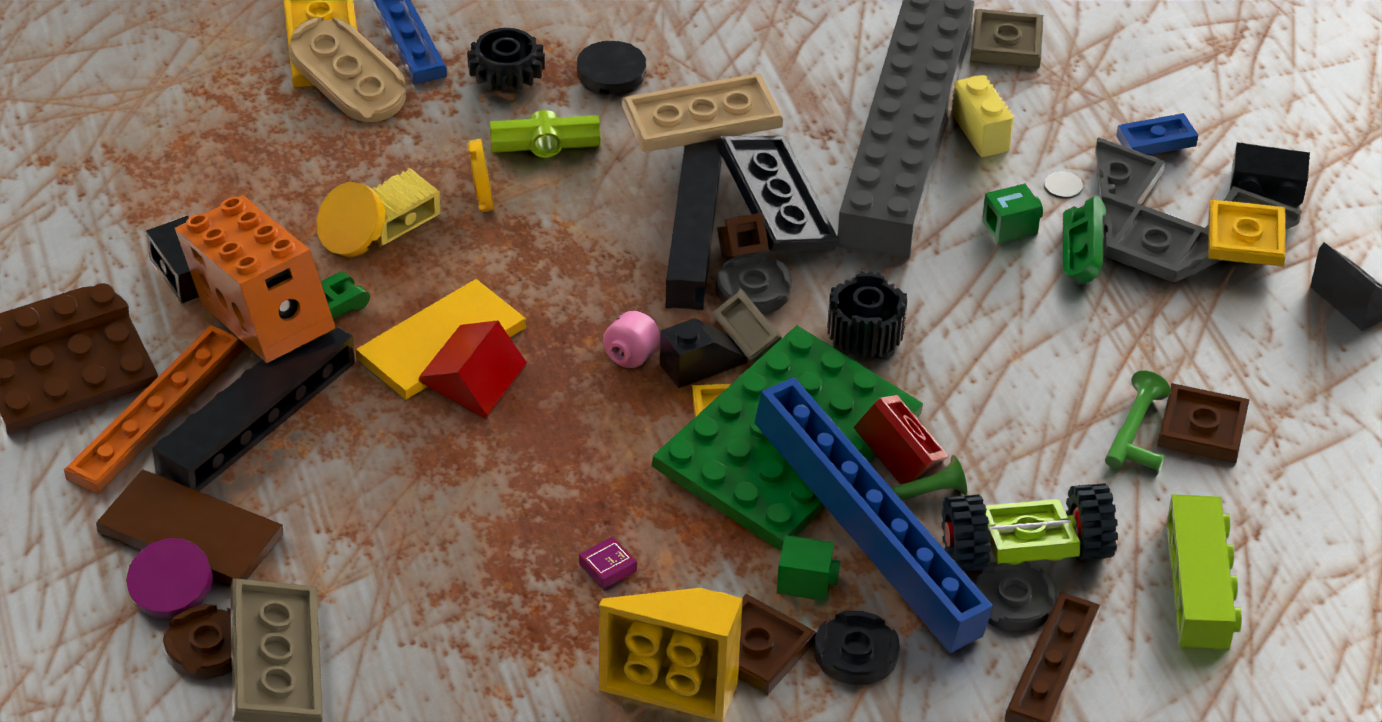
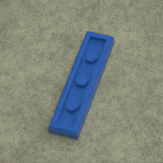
[371,0,447,85]

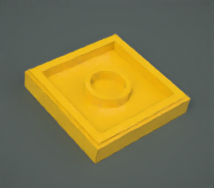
[1208,199,1286,267]

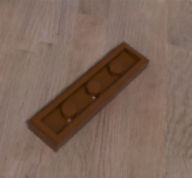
[1004,592,1100,722]

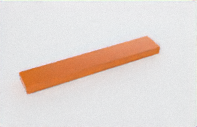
[64,325,244,494]

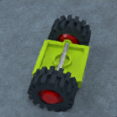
[941,483,1118,571]

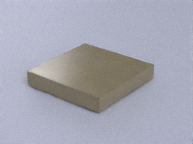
[970,9,1044,67]

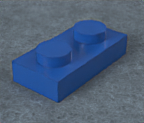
[1116,113,1198,155]

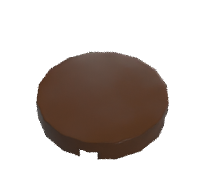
[163,604,232,679]

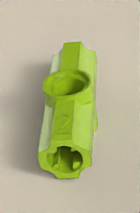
[490,110,601,158]

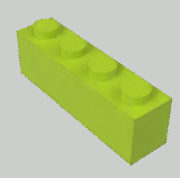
[1166,494,1242,649]

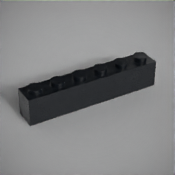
[152,325,355,492]

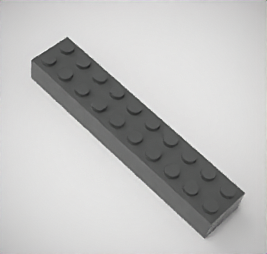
[837,0,974,258]

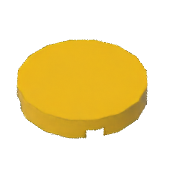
[467,139,495,213]
[316,181,385,258]

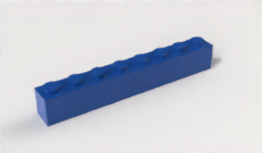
[754,377,993,653]

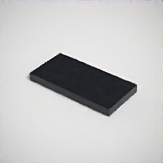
[717,136,839,252]

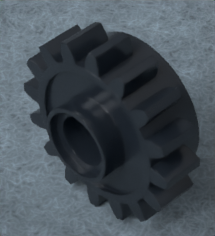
[467,28,545,92]

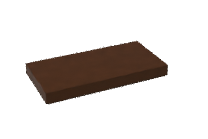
[96,469,283,586]

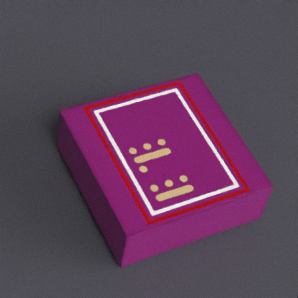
[579,536,637,589]

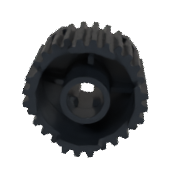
[827,271,908,359]

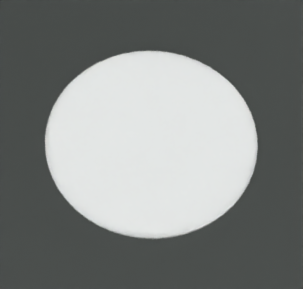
[1045,172,1083,197]

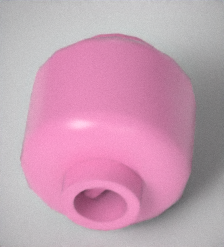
[603,311,660,368]

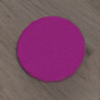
[126,538,213,619]

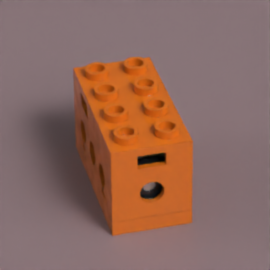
[175,195,336,363]

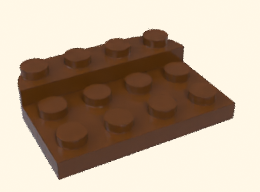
[0,283,158,434]

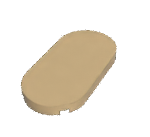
[289,17,406,122]

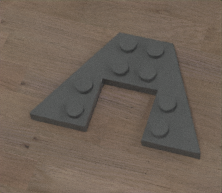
[1095,137,1302,283]

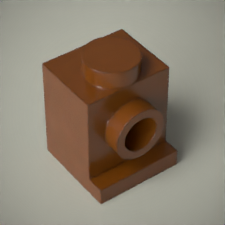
[717,213,769,257]

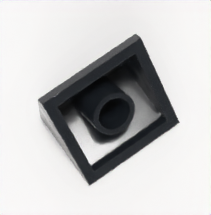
[1310,242,1382,331]

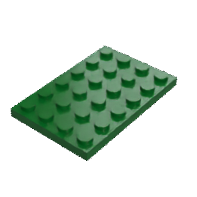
[651,325,923,551]

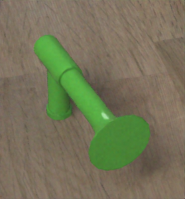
[1105,370,1170,472]
[890,455,967,501]

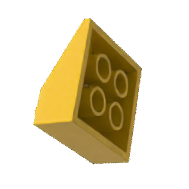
[599,588,743,722]

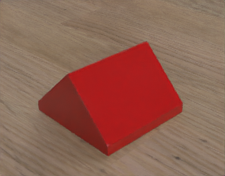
[418,320,527,419]
[853,395,948,485]

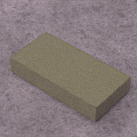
[712,289,782,364]

